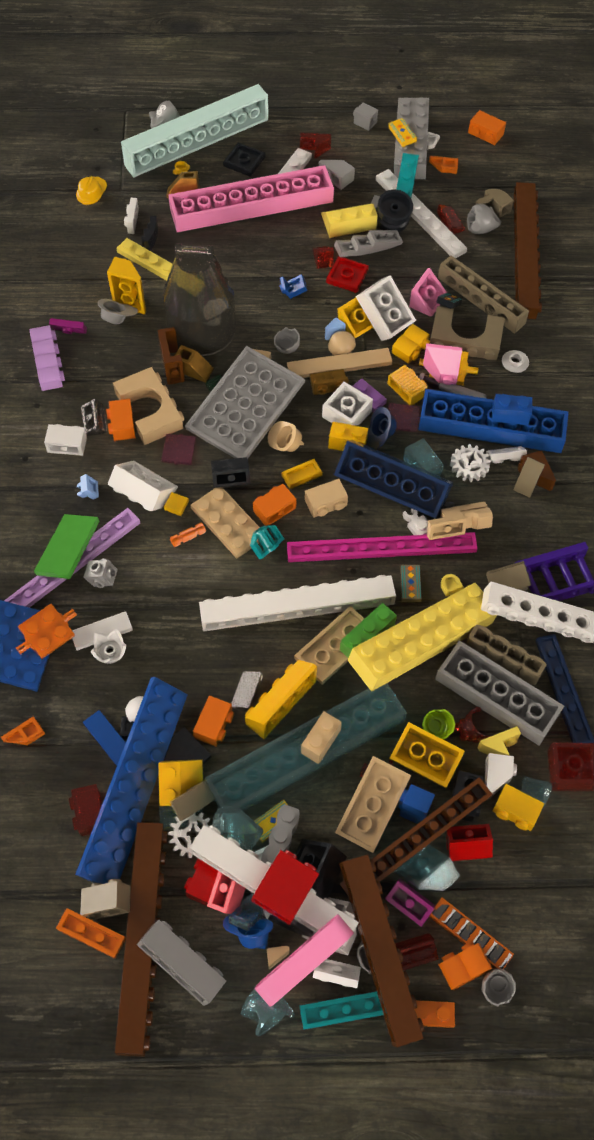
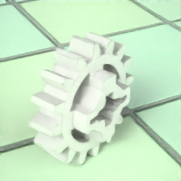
[450,444,491,482]
[168,812,214,858]

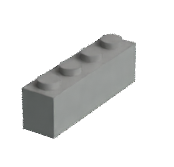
[136,920,226,1006]

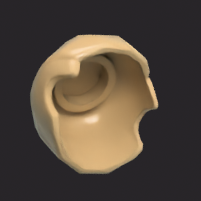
[328,331,356,355]

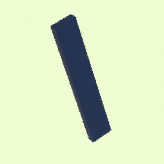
[535,634,594,749]

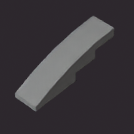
[334,230,403,257]

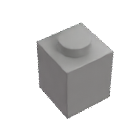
[353,103,378,131]

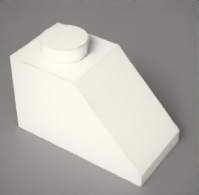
[484,753,517,800]

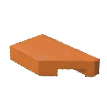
[429,156,458,174]
[1,716,45,745]

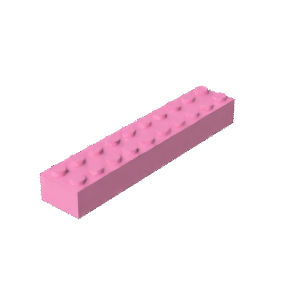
[168,165,334,232]

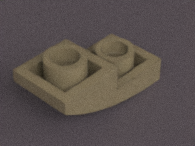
[513,457,545,498]
[170,780,215,821]

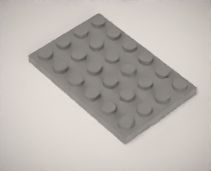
[185,346,305,459]

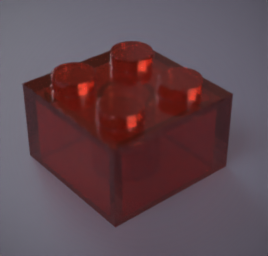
[547,743,594,791]

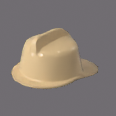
[268,421,304,452]

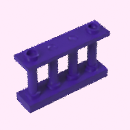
[515,542,594,601]

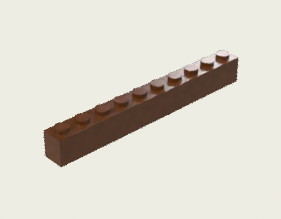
[513,182,542,319]
[115,822,168,1057]

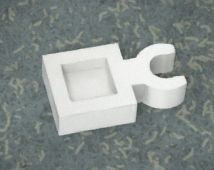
[403,508,428,535]

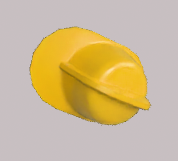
[76,176,107,205]

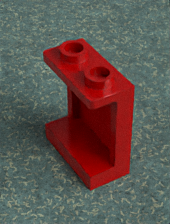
[251,850,319,925]

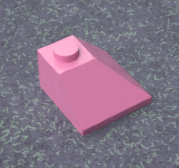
[423,343,462,385]

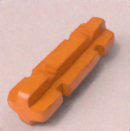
[170,523,206,547]

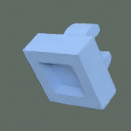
[77,474,99,500]

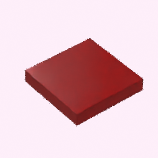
[326,256,369,293]

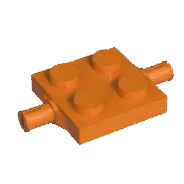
[16,604,77,659]

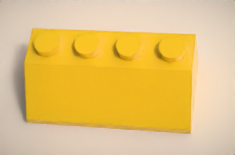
[245,660,317,739]

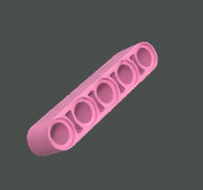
[254,914,354,1007]

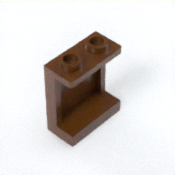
[158,327,185,385]

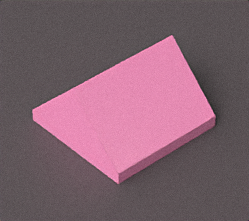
[409,268,447,316]

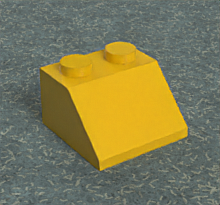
[158,760,203,806]

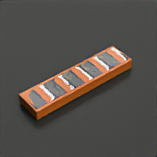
[429,897,514,969]

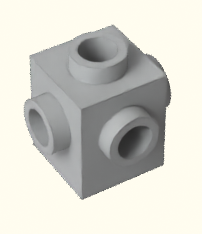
[83,559,118,588]

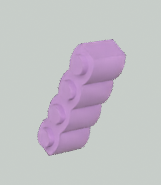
[29,325,65,391]

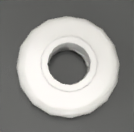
[502,350,529,373]

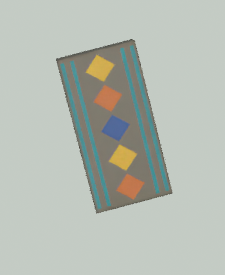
[400,565,422,602]

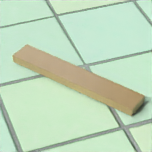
[287,348,392,378]

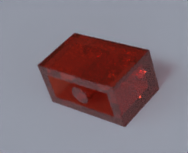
[69,784,102,836]

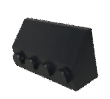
[265,839,347,937]

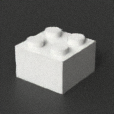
[322,382,373,426]

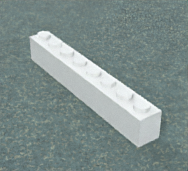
[189,825,359,949]

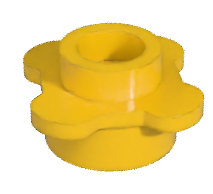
[173,161,190,175]

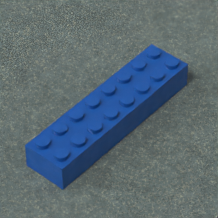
[418,389,568,453]

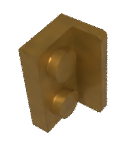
[310,369,349,395]

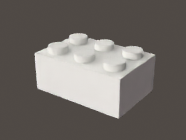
[355,275,416,341]

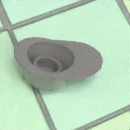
[97,299,138,324]

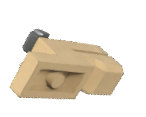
[427,502,493,540]

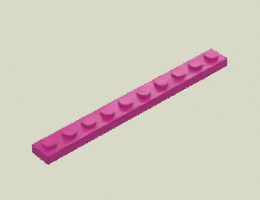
[287,532,478,562]

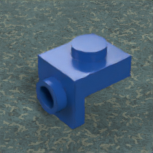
[279,274,308,299]

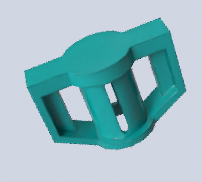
[250,525,284,559]

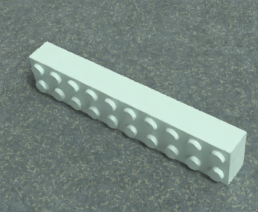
[121,84,268,178]

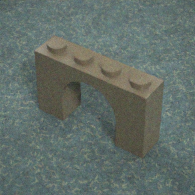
[430,306,505,361]

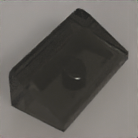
[81,399,107,436]
[231,671,263,712]

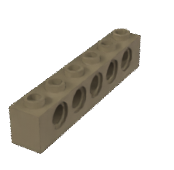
[438,256,529,334]

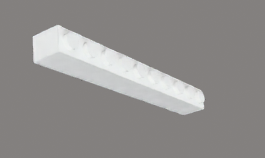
[199,575,396,631]

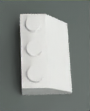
[108,461,178,511]

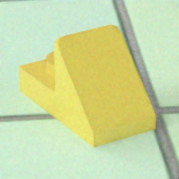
[477,726,521,756]

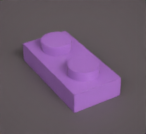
[352,378,387,413]

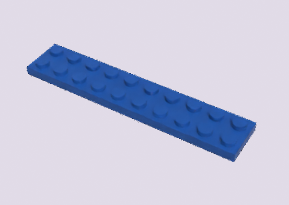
[75,677,188,884]

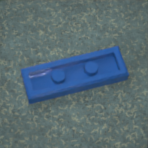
[83,710,126,766]

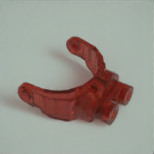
[455,706,491,743]

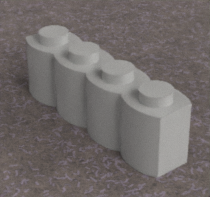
[261,804,299,863]

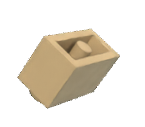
[305,479,348,518]
[301,711,342,764]

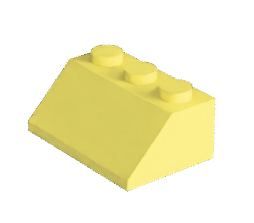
[321,204,378,238]

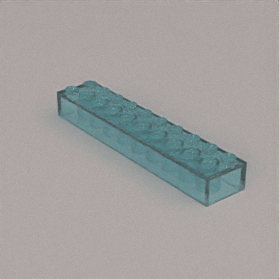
[205,683,407,821]

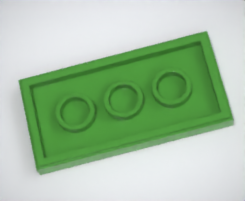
[34,514,100,579]

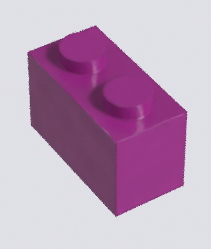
[385,878,435,927]

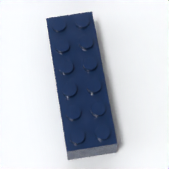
[334,440,453,519]

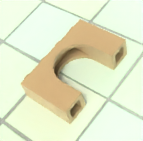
[113,367,184,445]

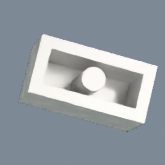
[44,424,87,456]

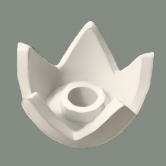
[91,629,126,664]

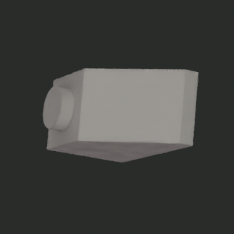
[319,160,355,190]

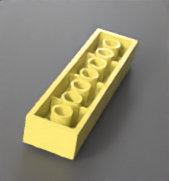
[348,583,497,692]

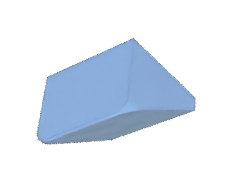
[325,318,346,340]

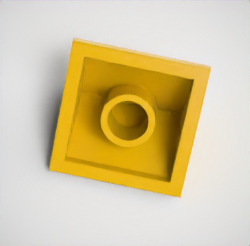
[337,297,373,338]

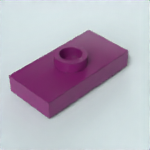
[49,318,87,334]

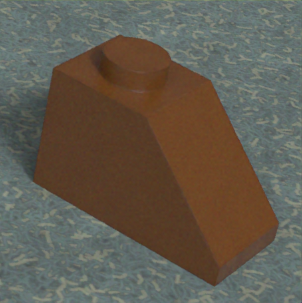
[518,451,556,491]

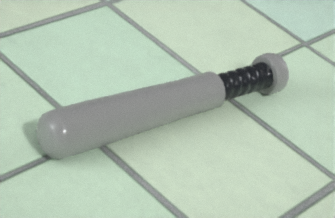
[419,373,487,398]

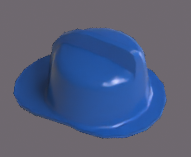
[223,912,273,949]

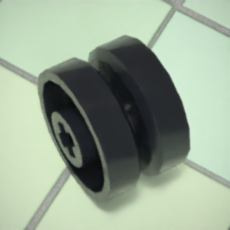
[376,189,413,233]

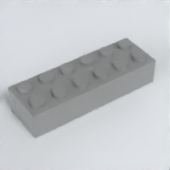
[394,97,429,179]
[435,640,564,746]

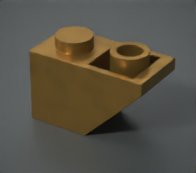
[166,171,200,198]
[175,345,214,383]

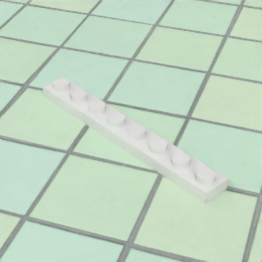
[376,169,467,258]

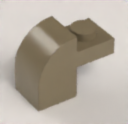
[476,189,514,218]

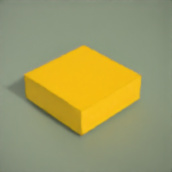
[164,492,189,516]

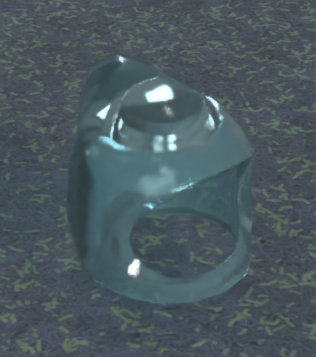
[241,989,295,1036]

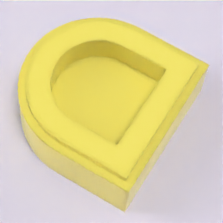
[441,574,464,597]

